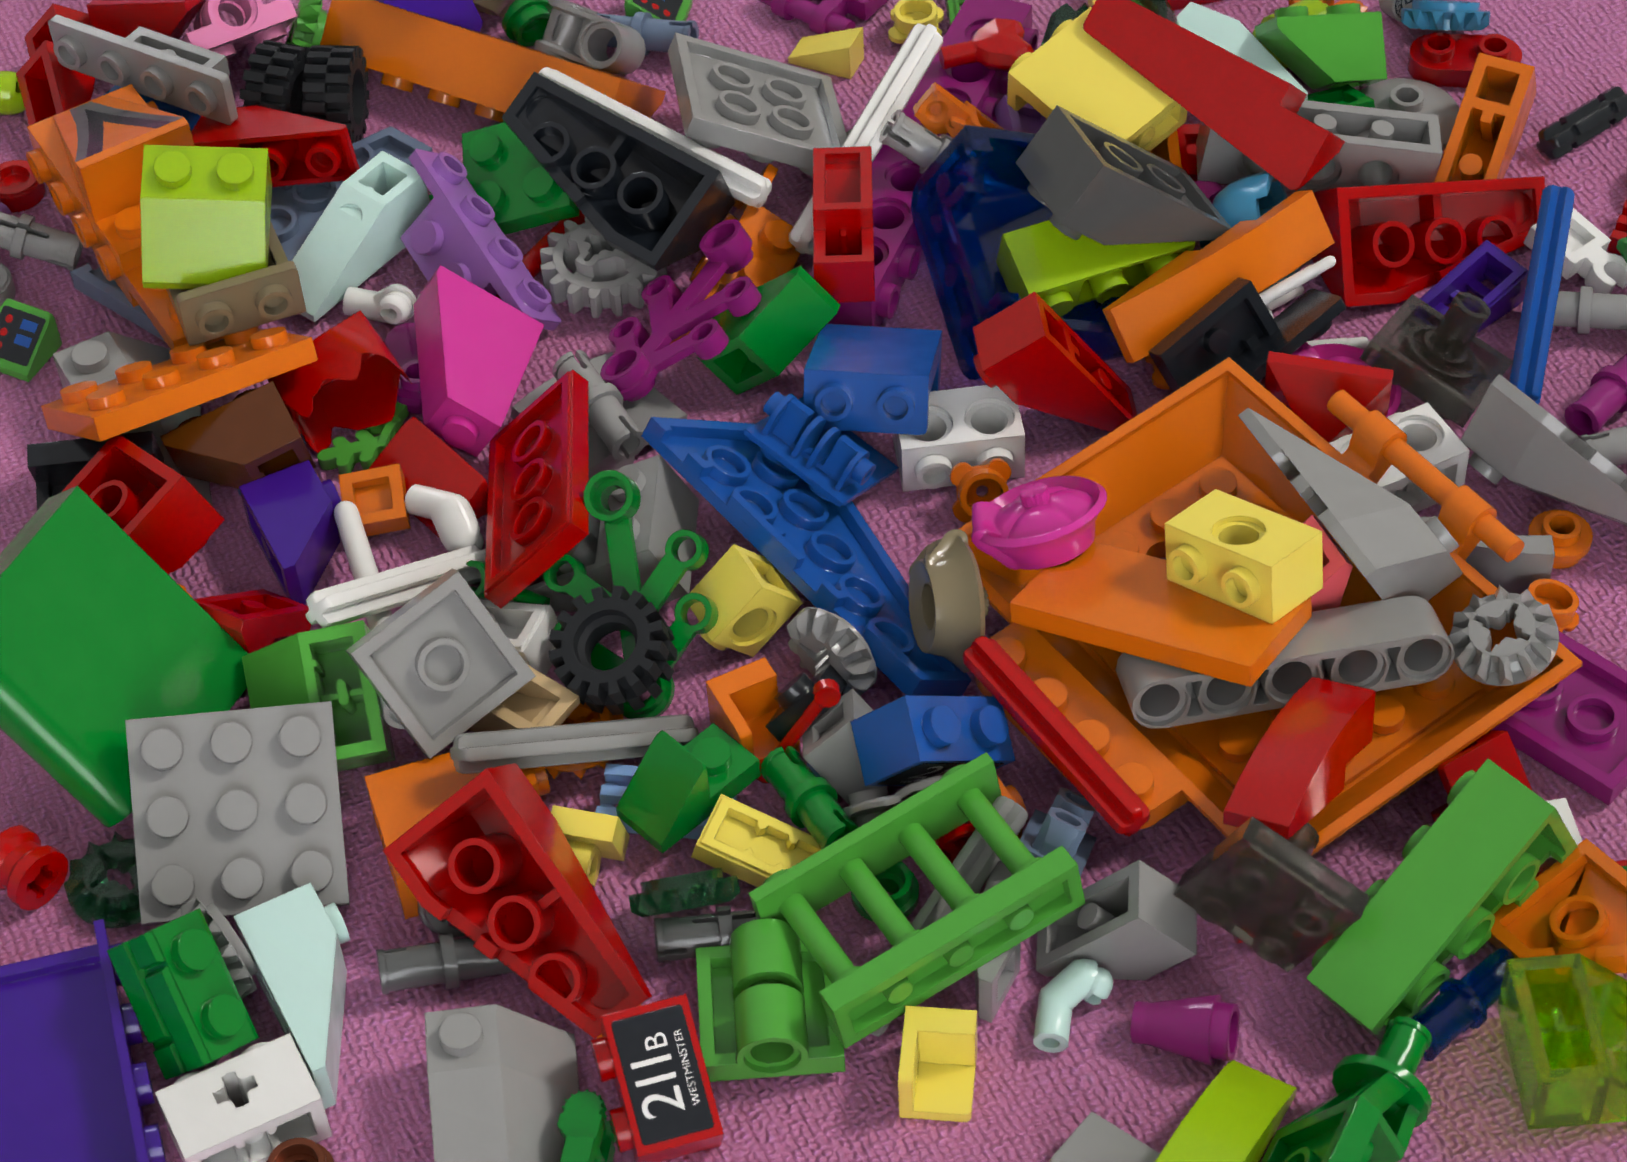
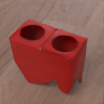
[267,310,412,453]

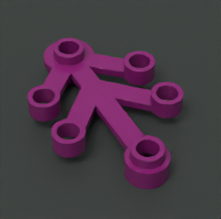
[600,219,762,402]

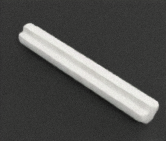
[305,545,486,628]

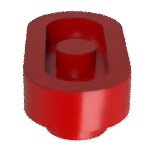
[1408,32,1522,88]

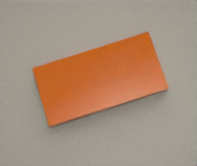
[1010,542,1312,687]

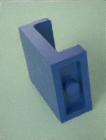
[803,324,942,435]

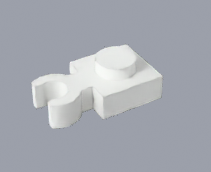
[1523,208,1627,294]

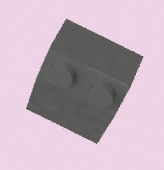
[1016,105,1231,245]

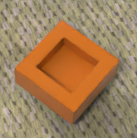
[339,463,411,537]

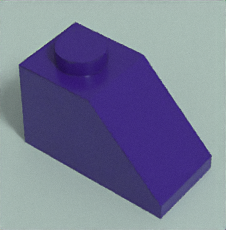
[239,460,341,605]

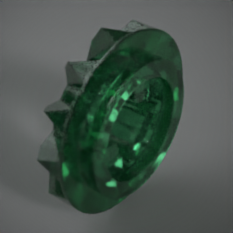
[63,831,141,928]
[628,868,740,917]

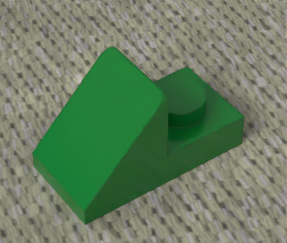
[616,723,761,854]

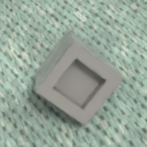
[802,688,888,804]

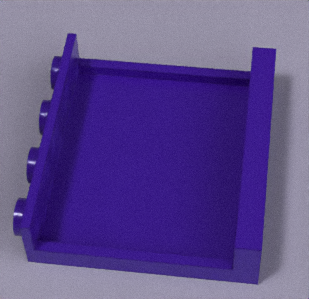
[0,919,166,1162]

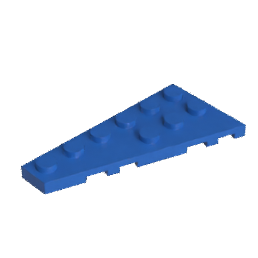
[641,417,972,696]

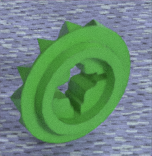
[285,0,327,48]

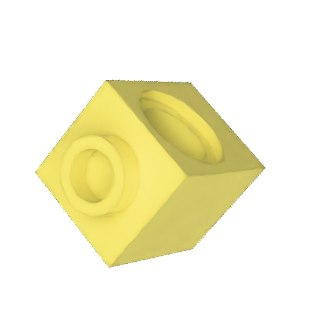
[690,544,803,657]

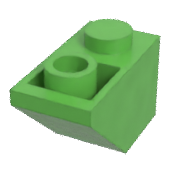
[1255,3,1387,90]

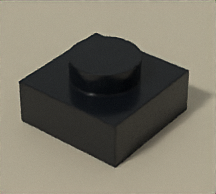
[765,664,847,742]

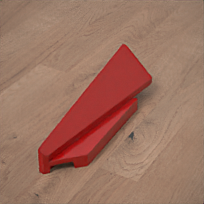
[1083,0,1345,190]

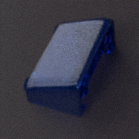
[911,125,1124,381]

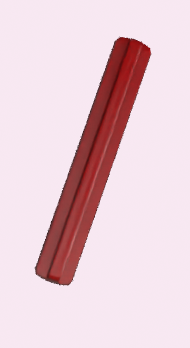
[962,636,1150,837]

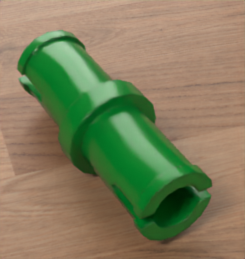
[761,746,859,849]

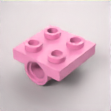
[181,0,297,63]

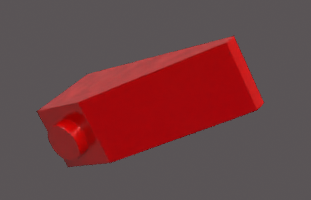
[973,291,1138,432]

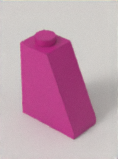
[413,265,544,458]

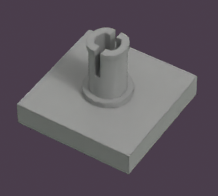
[345,568,535,759]

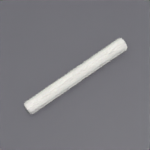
[789,23,943,255]
[538,67,772,208]

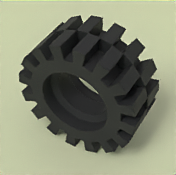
[239,40,311,116]
[302,45,369,143]
[548,585,677,715]

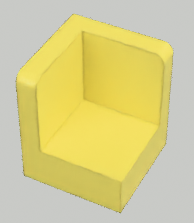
[898,1006,977,1122]

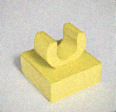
[551,805,630,887]

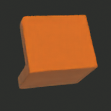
[706,657,801,760]

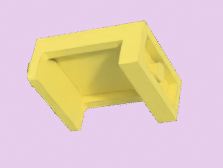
[1007,7,1187,152]

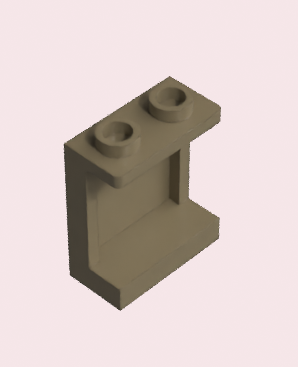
[166,221,306,346]

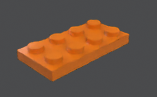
[41,326,318,442]

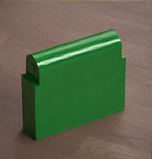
[0,485,248,828]

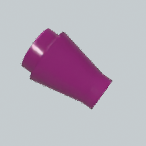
[1130,995,1240,1066]

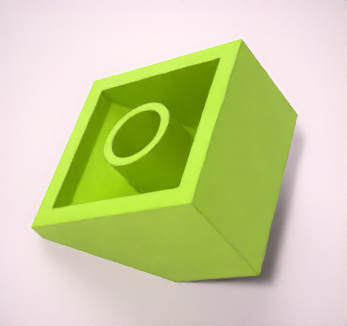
[140,145,272,289]

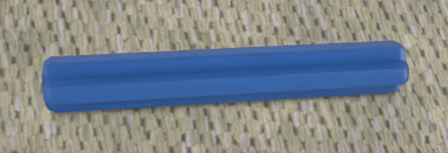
[1509,185,1575,404]

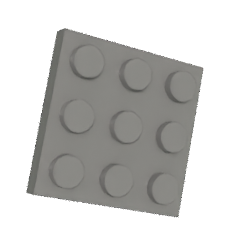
[668,32,847,176]
[125,701,350,926]

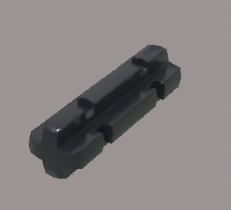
[1536,86,1627,160]

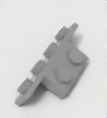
[48,15,238,125]

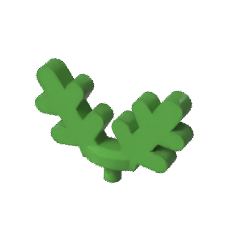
[317,402,409,474]

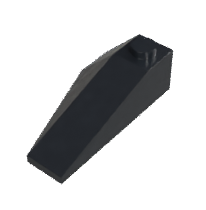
[501,72,736,271]

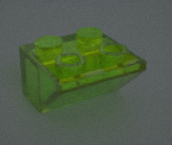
[1497,953,1627,1130]

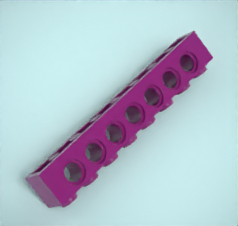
[809,0,1039,327]

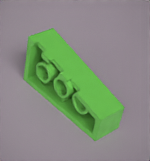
[1306,758,1578,1042]

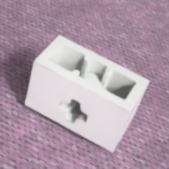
[155,1033,332,1162]

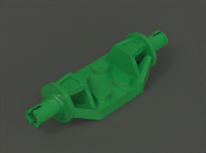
[1261,1016,1432,1162]

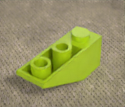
[996,220,1195,317]

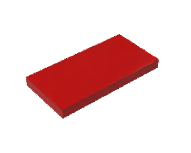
[484,369,589,609]

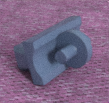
[1020,787,1097,876]

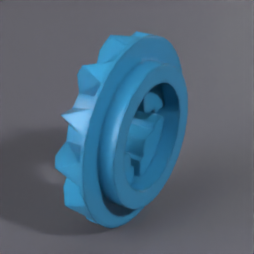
[1401,0,1491,31]

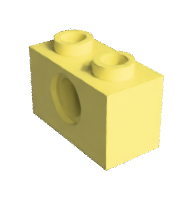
[1164,489,1323,624]

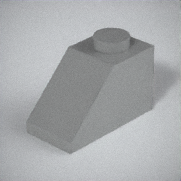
[1036,860,1197,980]

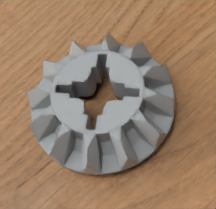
[1448,586,1559,686]
[786,607,877,696]
[181,897,258,999]

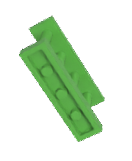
[748,752,1085,1049]

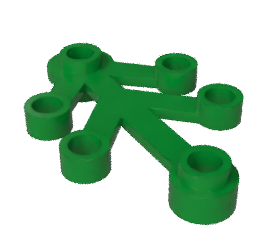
[543,470,718,719]

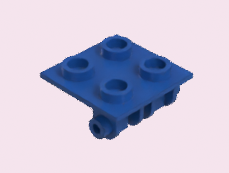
[743,391,899,508]

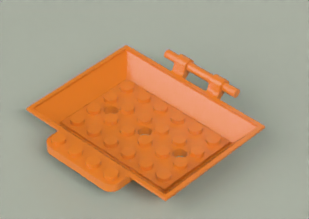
[959,357,1583,883]

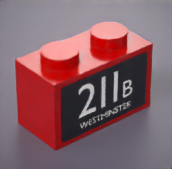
[591,994,724,1162]

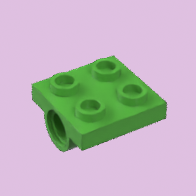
[696,918,846,1082]

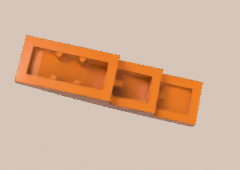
[1103,190,1335,363]

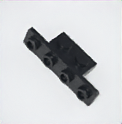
[1148,277,1347,392]

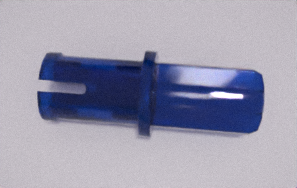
[1411,948,1524,1062]

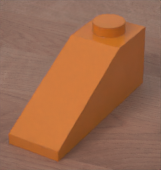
[1434,53,1537,182]

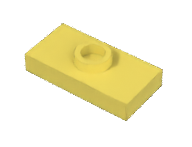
[691,794,821,912]

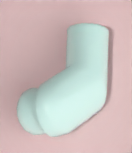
[1033,958,1113,1053]

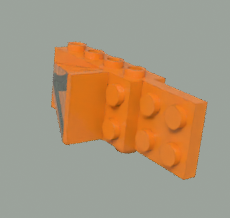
[26,84,224,349]

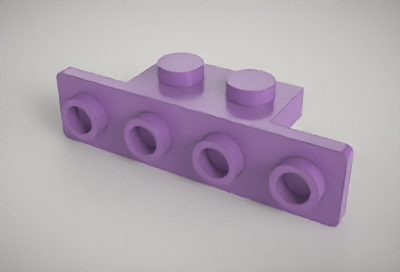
[400,149,562,330]

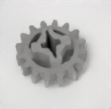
[540,217,667,318]

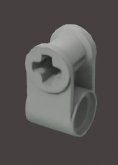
[533,0,646,75]

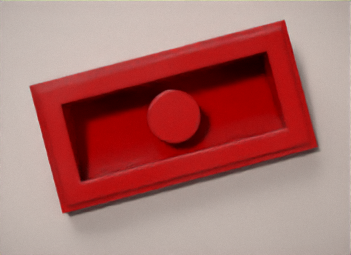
[369,416,488,539]

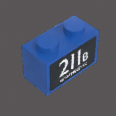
[851,695,1016,787]

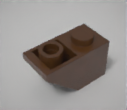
[160,381,316,489]

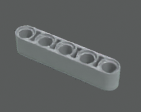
[1116,596,1455,729]

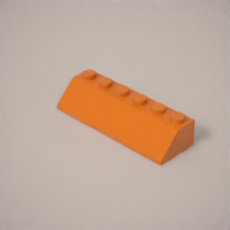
[320,0,666,123]

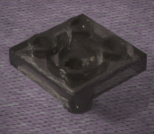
[1359,292,1513,428]
[1173,816,1370,972]

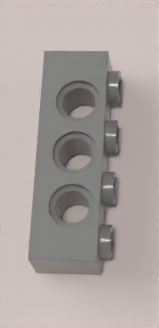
[1196,100,1443,192]

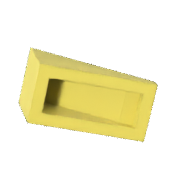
[788,27,864,80]

